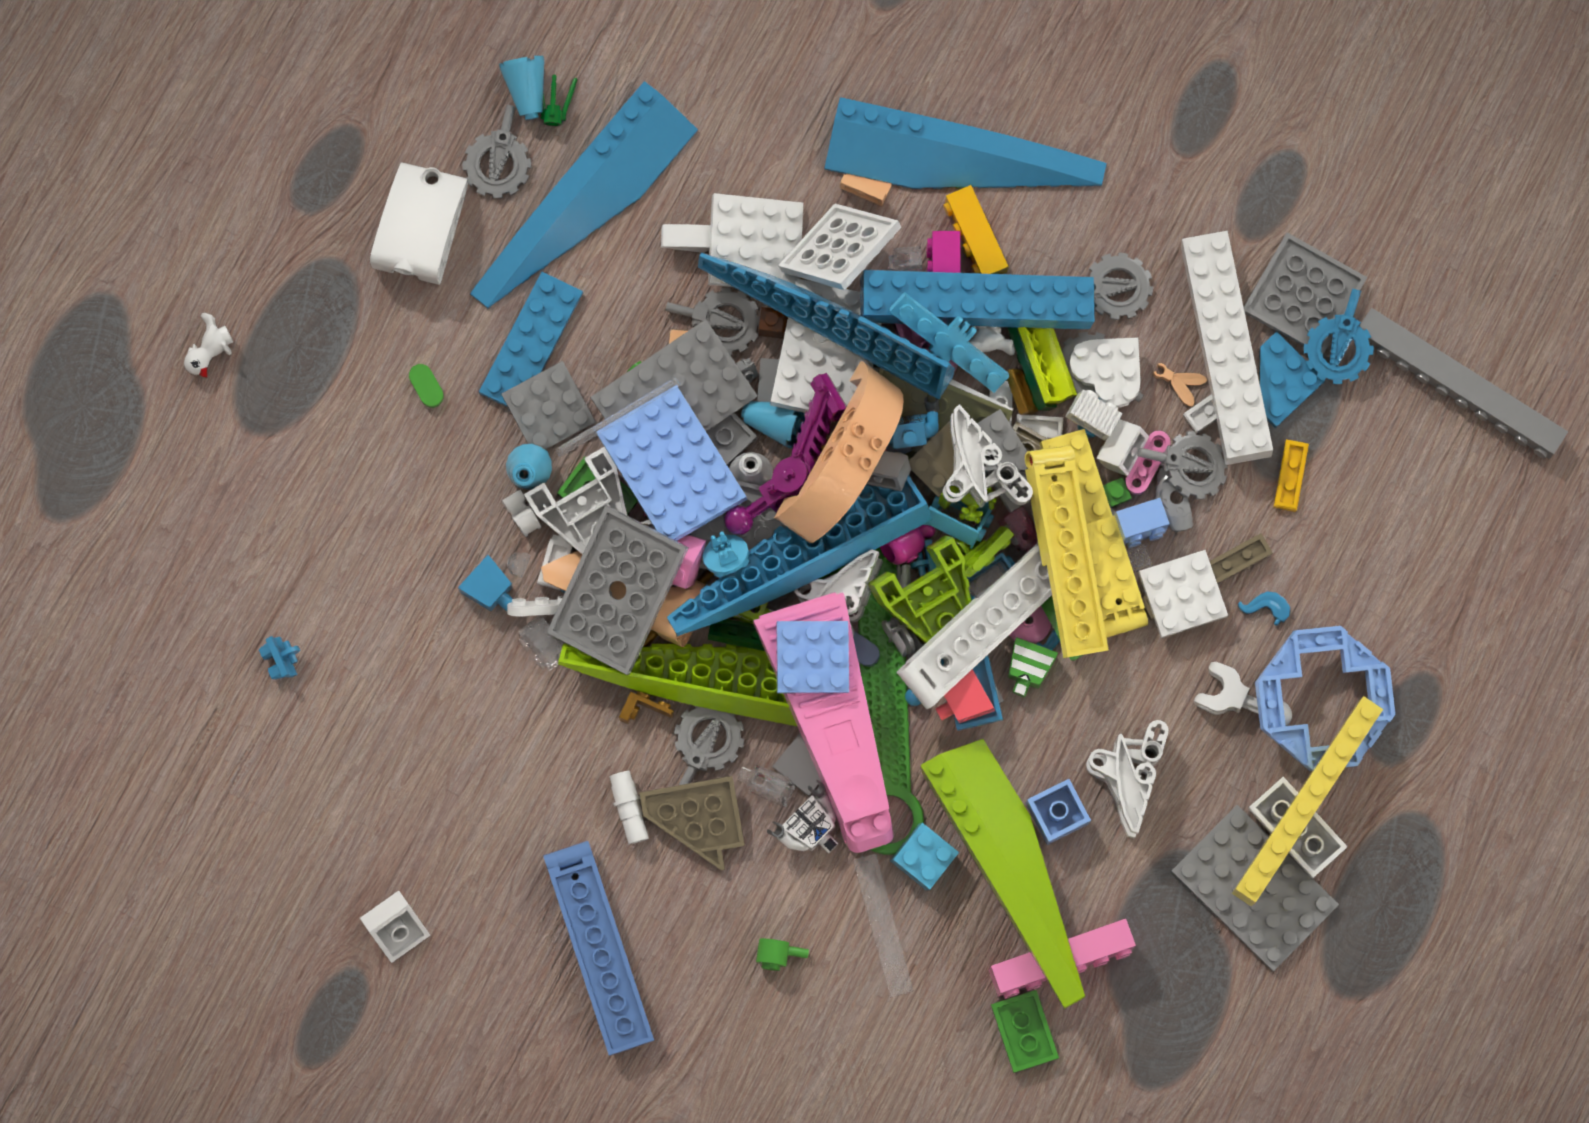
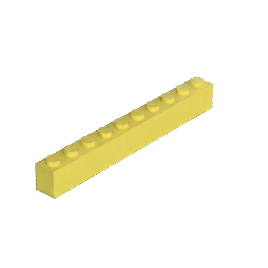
[1232,696,1383,907]

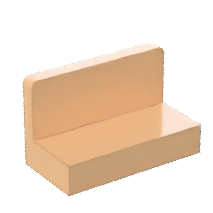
[840,174,892,206]

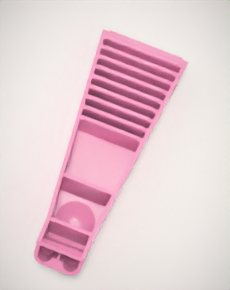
[753,592,894,853]

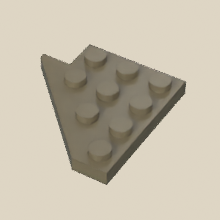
[639,776,745,870]

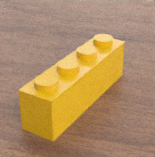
[943,185,1009,274]

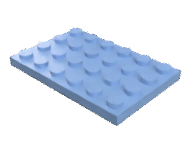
[596,385,747,541]

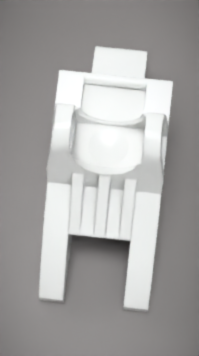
[942,404,1033,507]
[794,550,883,637]
[1086,720,1168,839]

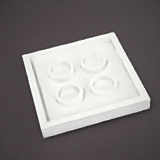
[1138,550,1228,638]

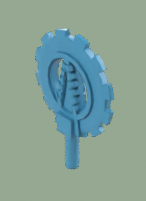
[1304,288,1374,384]

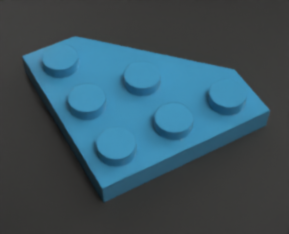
[1259,332,1325,428]

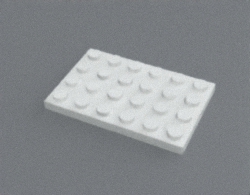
[770,278,882,413]

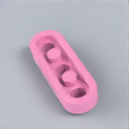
[1125,431,1170,495]

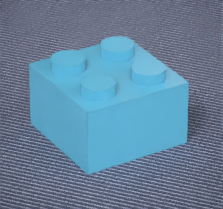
[890,823,959,890]

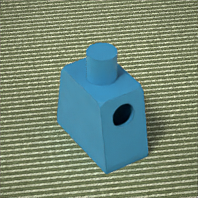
[458,555,513,611]

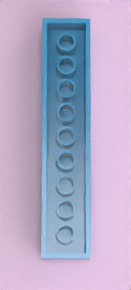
[860,270,1095,329]

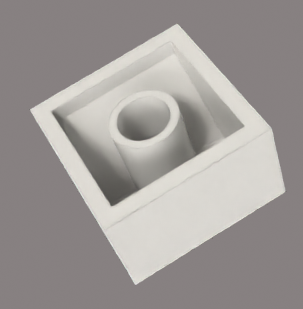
[360,891,430,963]

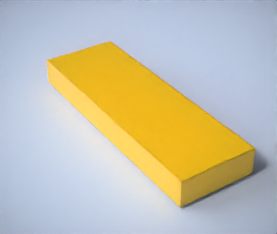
[1273,439,1309,512]

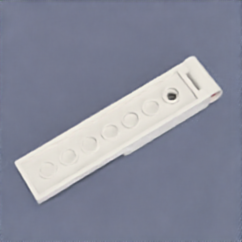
[897,543,1052,709]

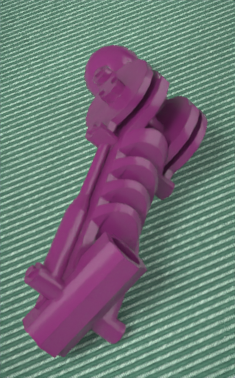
[724,373,847,535]

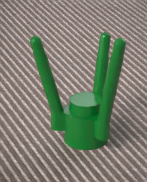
[541,74,578,126]

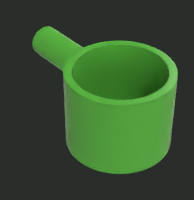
[756,938,809,971]

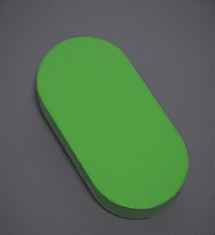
[409,364,444,408]

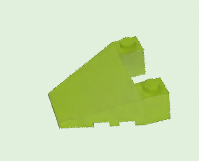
[867,536,972,644]

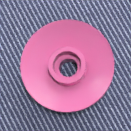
[1009,606,1051,644]

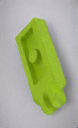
[965,526,1014,577]

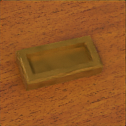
[1007,369,1038,415]

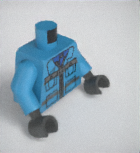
[888,397,940,449]

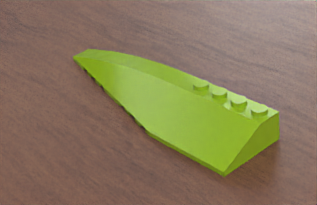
[558,643,798,727]
[920,739,1085,1009]

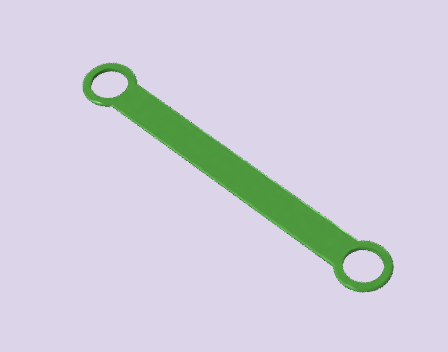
[858,547,924,855]

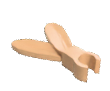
[1152,363,1207,407]

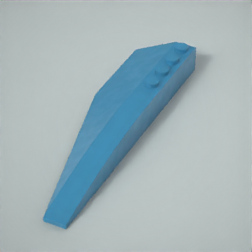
[824,97,1107,189]

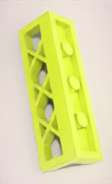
[1018,327,1077,404]

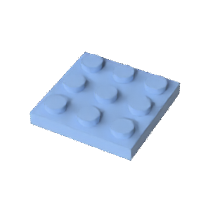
[776,621,849,693]

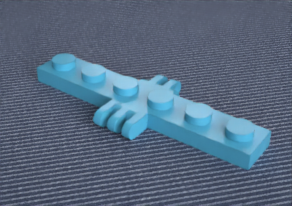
[889,292,1009,393]

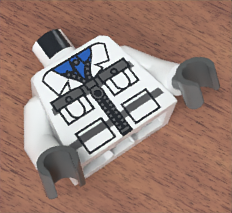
[767,780,838,853]

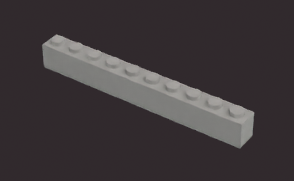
[1360,308,1568,459]

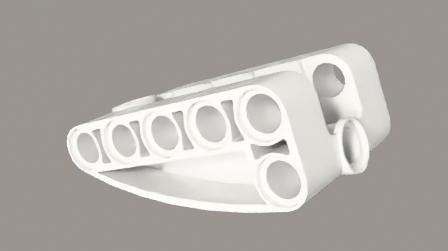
[370,162,468,285]

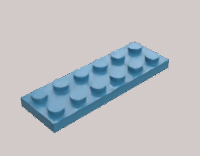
[479,272,583,407]

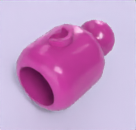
[880,525,936,565]

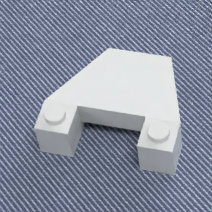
[524,447,627,555]

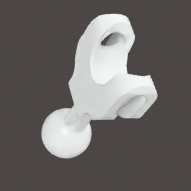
[1194,662,1292,726]

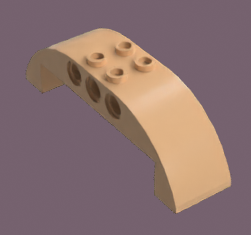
[774,361,904,543]

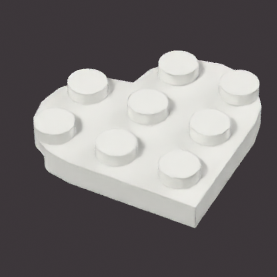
[1070,338,1140,408]

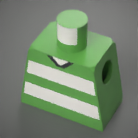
[1008,637,1058,697]

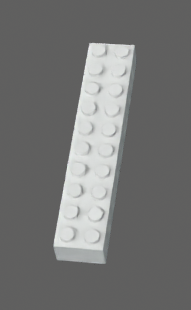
[1181,231,1273,465]

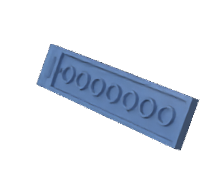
[543,841,654,1056]

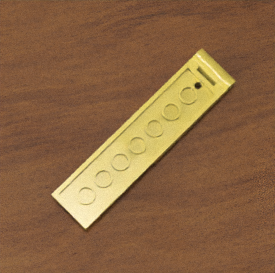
[1039,429,1148,638]
[1025,445,1109,658]

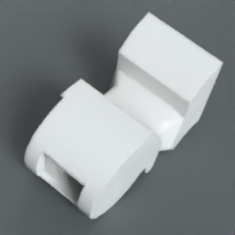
[502,489,541,537]

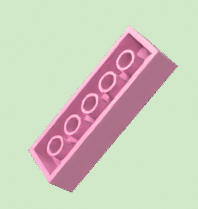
[989,919,1136,999]

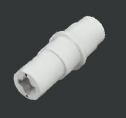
[609,771,649,845]

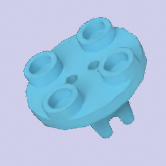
[702,531,749,577]

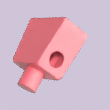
[935,669,995,723]

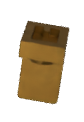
[619,691,674,724]

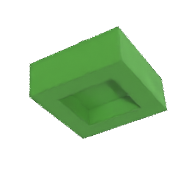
[1103,477,1132,508]

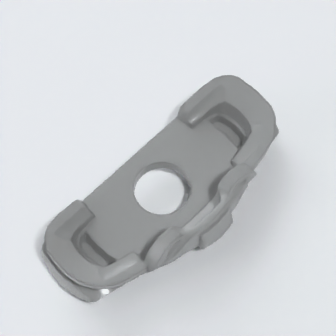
[1155,467,1193,532]

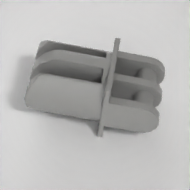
[881,617,923,657]

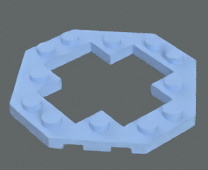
[1255,626,1396,771]

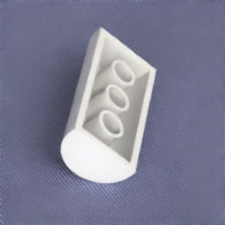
[1248,777,1347,879]

